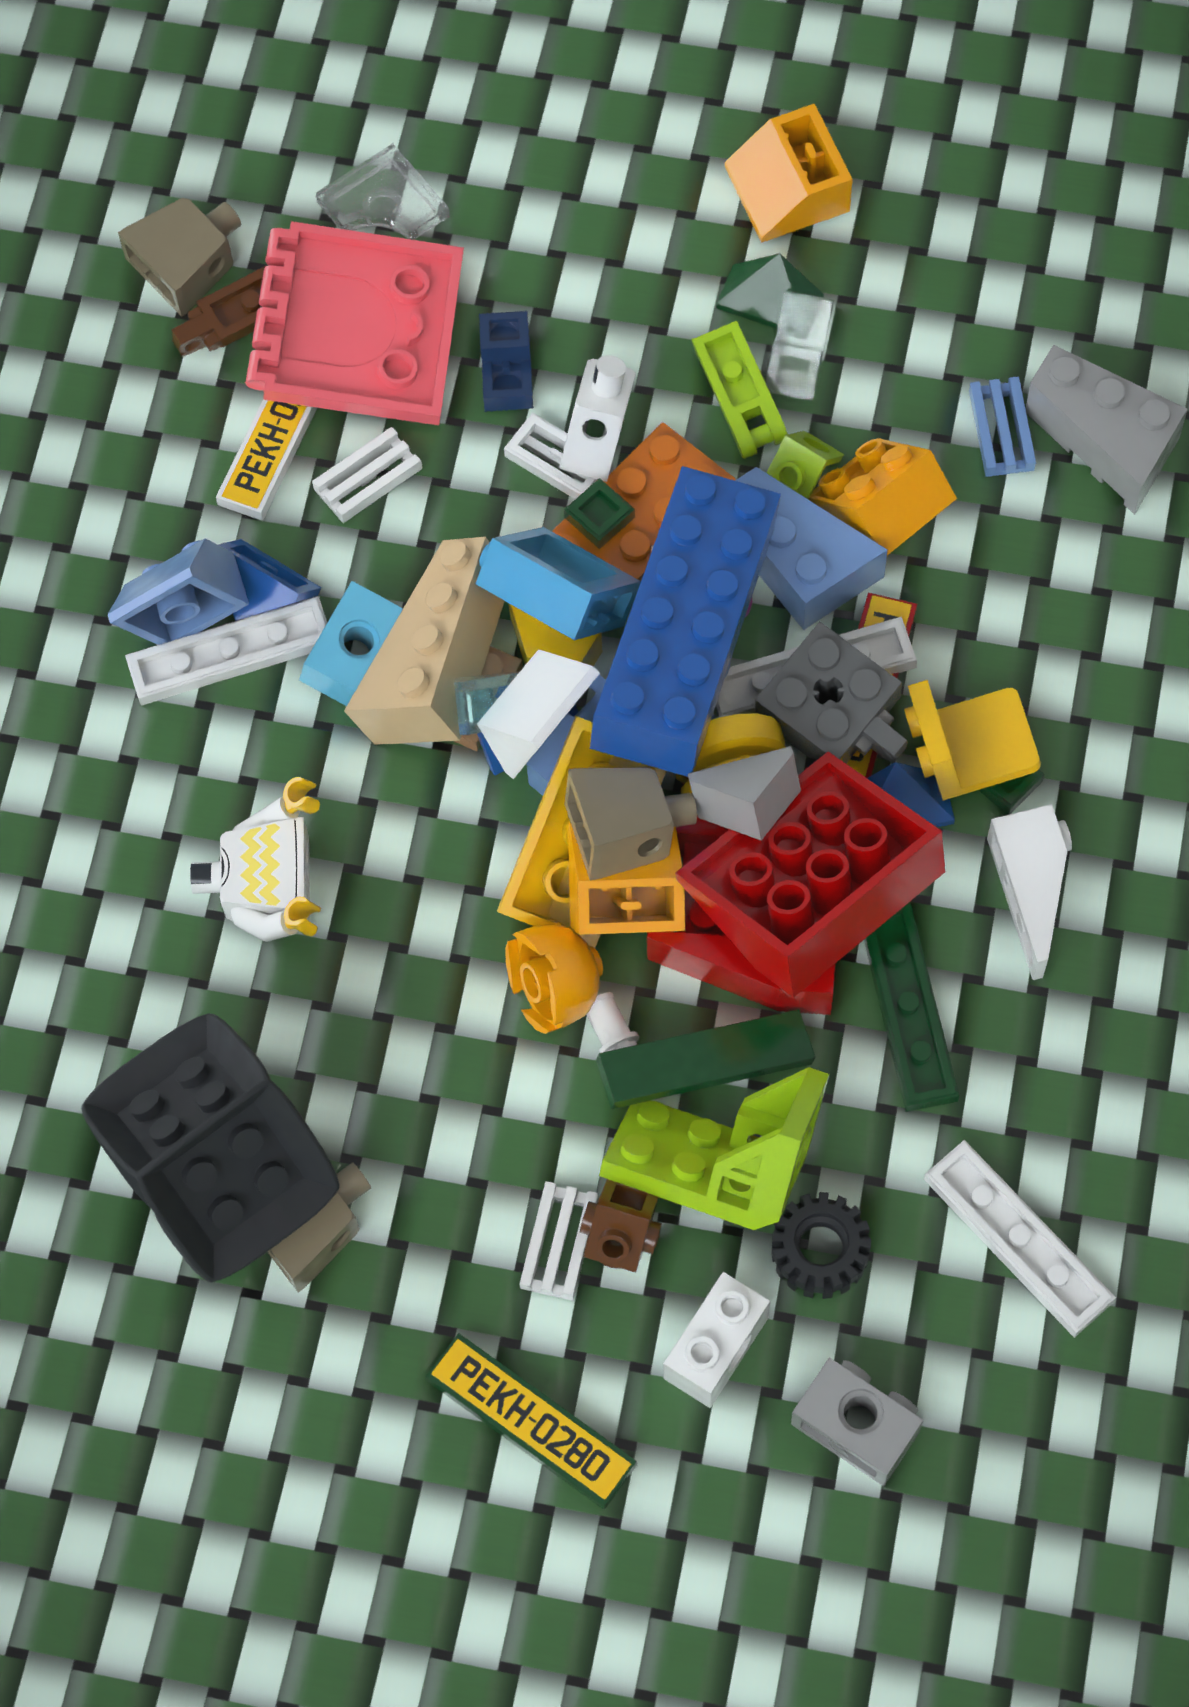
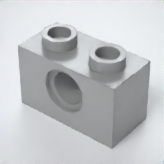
[791,1358,923,1487]

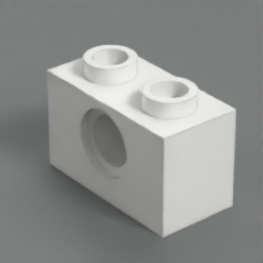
[663,1272,770,1408]

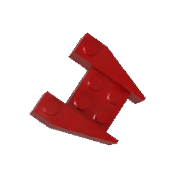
[647,815,835,1015]

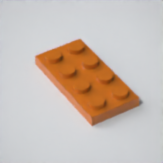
[552,422,736,581]

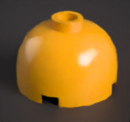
[505,924,603,1034]

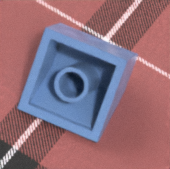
[108,538,249,645]

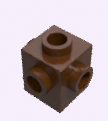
[579,1179,662,1273]

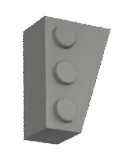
[1025,345,1188,515]

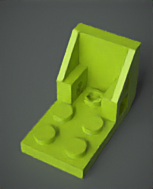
[599,1067,830,1230]

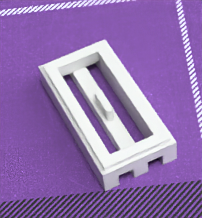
[504,412,614,499]
[312,427,422,523]
[520,1181,599,1301]

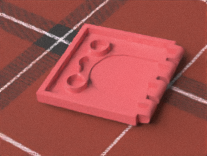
[245,221,464,426]

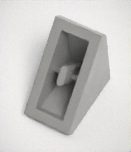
[688,746,801,840]

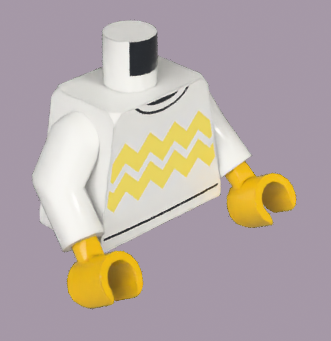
[190,777,321,942]

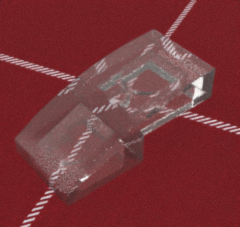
[766,291,834,401]

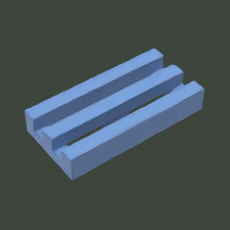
[969,376,1036,477]

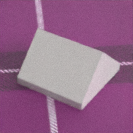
[477,649,601,779]

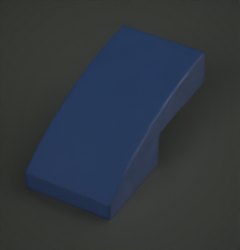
[479,311,533,412]

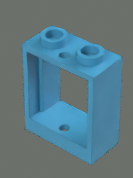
[475,527,641,640]

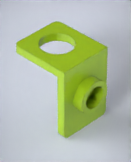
[766,431,844,500]

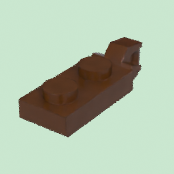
[171,265,269,357]

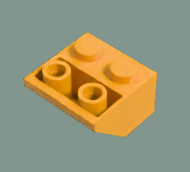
[725,103,853,243]
[809,438,957,555]
[568,823,685,935]

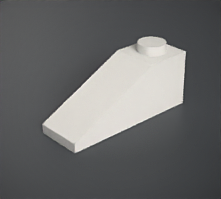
[987,804,1072,980]

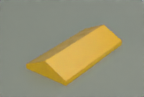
[497,715,667,948]

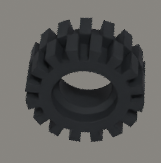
[771,1192,871,1299]

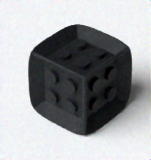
[81,1013,340,1283]

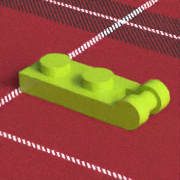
[692,321,788,459]

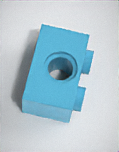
[299,581,403,706]

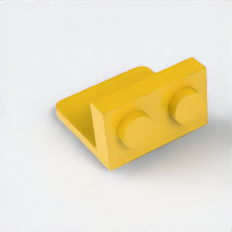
[904,680,1041,801]

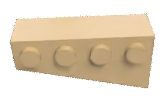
[344,537,504,745]

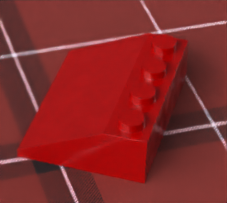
[675,751,945,998]

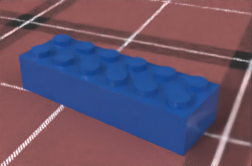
[590,466,781,777]

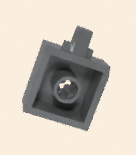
[755,621,908,764]

